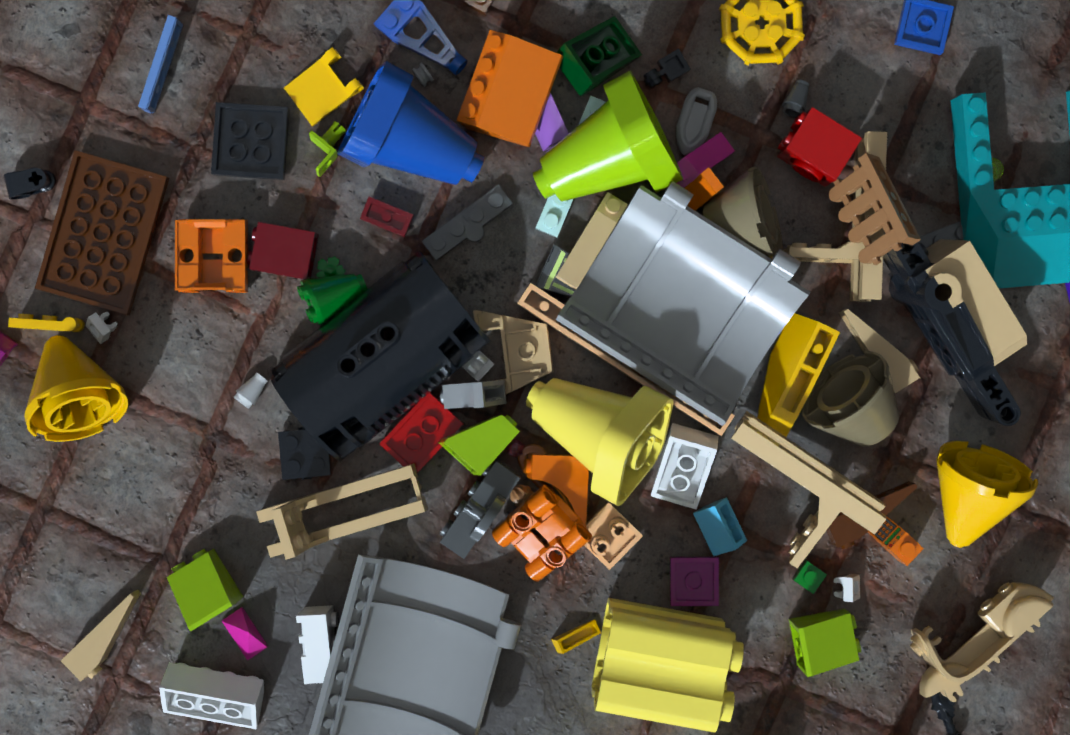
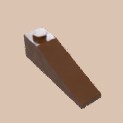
[826,481,917,549]

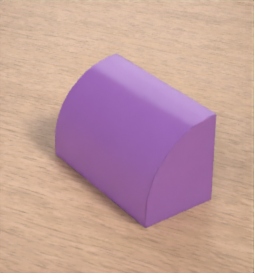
[535,93,569,152]

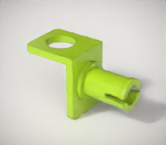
[309,121,346,177]

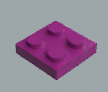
[670,556,719,606]

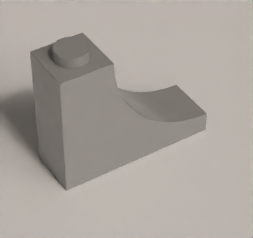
[440,380,507,409]

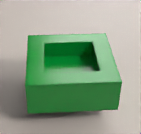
[792,560,827,594]

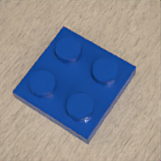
[894,0,954,55]

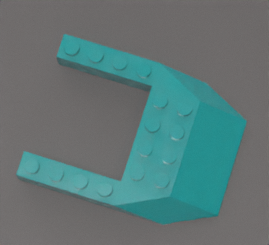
[950,90,1070,288]

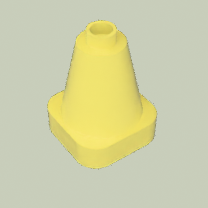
[526,378,673,506]

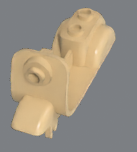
[910,582,1054,702]

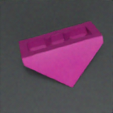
[222,607,268,661]

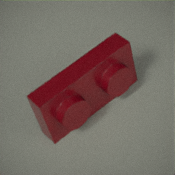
[360,197,414,237]

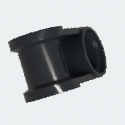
[3,168,56,200]

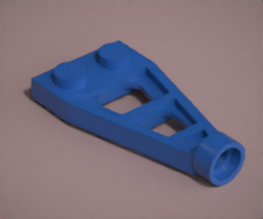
[374,0,468,75]

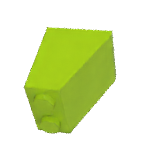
[438,415,520,476]
[167,548,243,632]
[789,608,861,677]

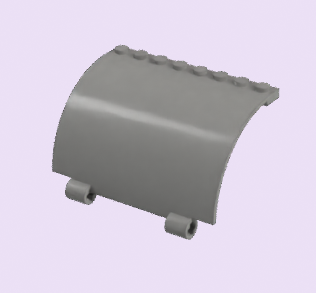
[556,181,810,426]
[309,554,521,735]

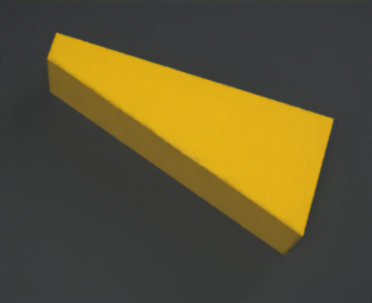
[551,619,601,654]

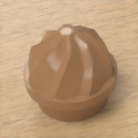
[510,484,534,507]

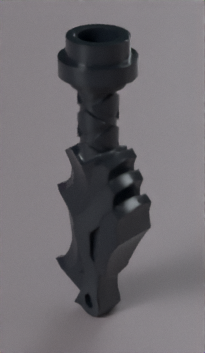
[931,692,962,735]

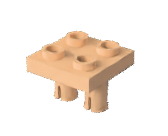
[584,502,643,570]

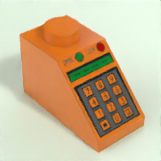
[868,516,924,566]

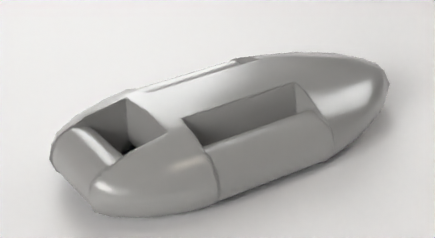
[676,87,717,155]

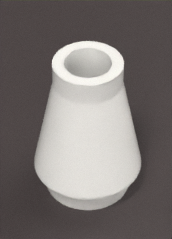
[234,372,268,409]

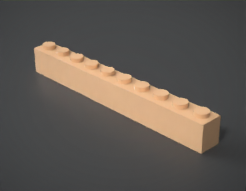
[517,283,735,436]

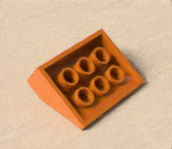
[456,30,563,148]

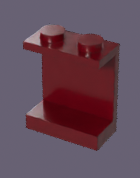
[247,222,319,280]

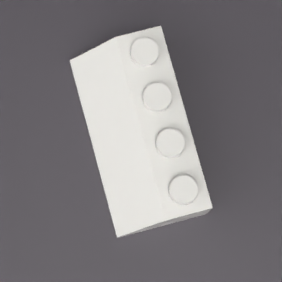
[159,662,264,729]

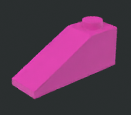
[677,132,735,188]

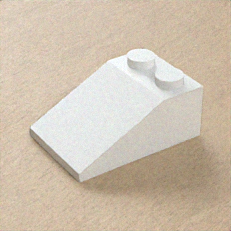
[651,423,719,510]

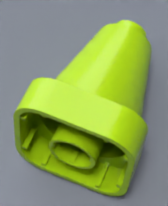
[533,71,683,202]

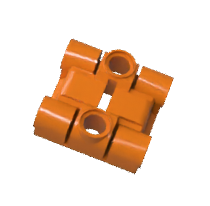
[175,219,249,293]
[492,484,592,582]

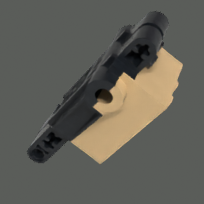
[883,239,1027,426]

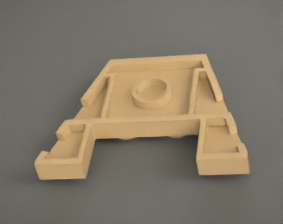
[473,310,554,394]

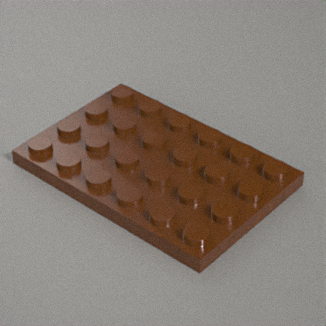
[35,150,169,315]

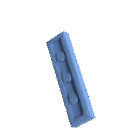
[138,15,183,114]

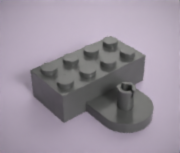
[440,458,521,559]

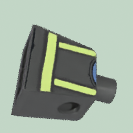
[535,245,575,297]

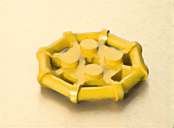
[719,0,805,66]

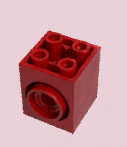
[777,107,862,187]

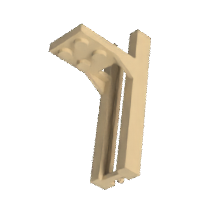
[783,131,887,302]
[731,411,887,568]
[256,463,428,560]

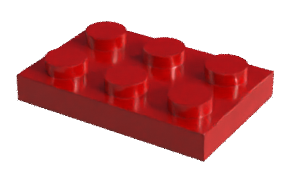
[379,392,464,473]

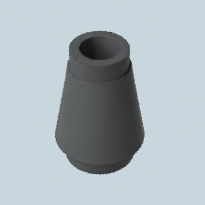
[782,80,810,118]

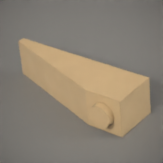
[555,192,628,290]
[838,309,920,393]
[61,590,141,682]

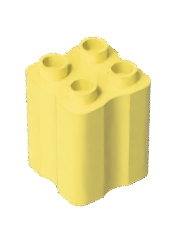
[591,598,744,733]

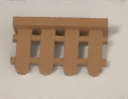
[829,153,921,265]

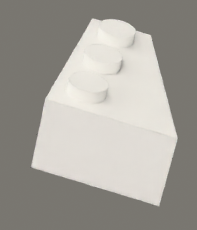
[296,605,338,684]

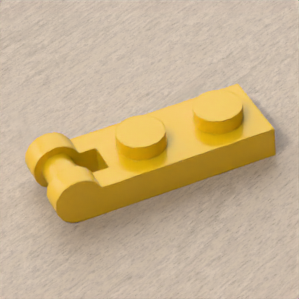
[8,313,85,332]

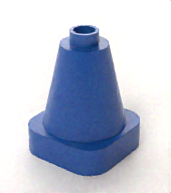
[337,61,485,185]

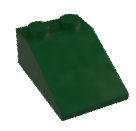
[557,16,642,96]

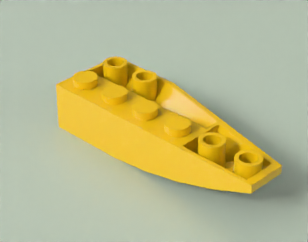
[750,313,840,452]

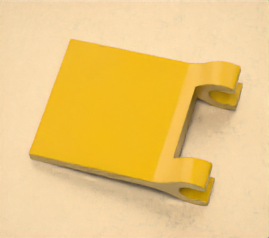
[284,47,364,126]

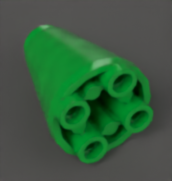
[297,274,367,326]

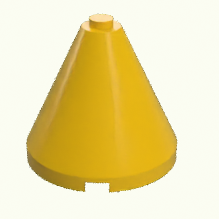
[24,335,128,442]
[936,441,1038,548]

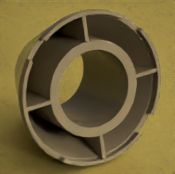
[703,166,783,259]
[802,351,899,447]

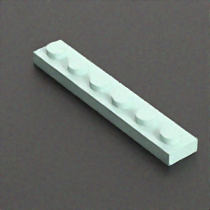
[535,96,606,238]

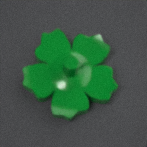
[316,256,345,277]

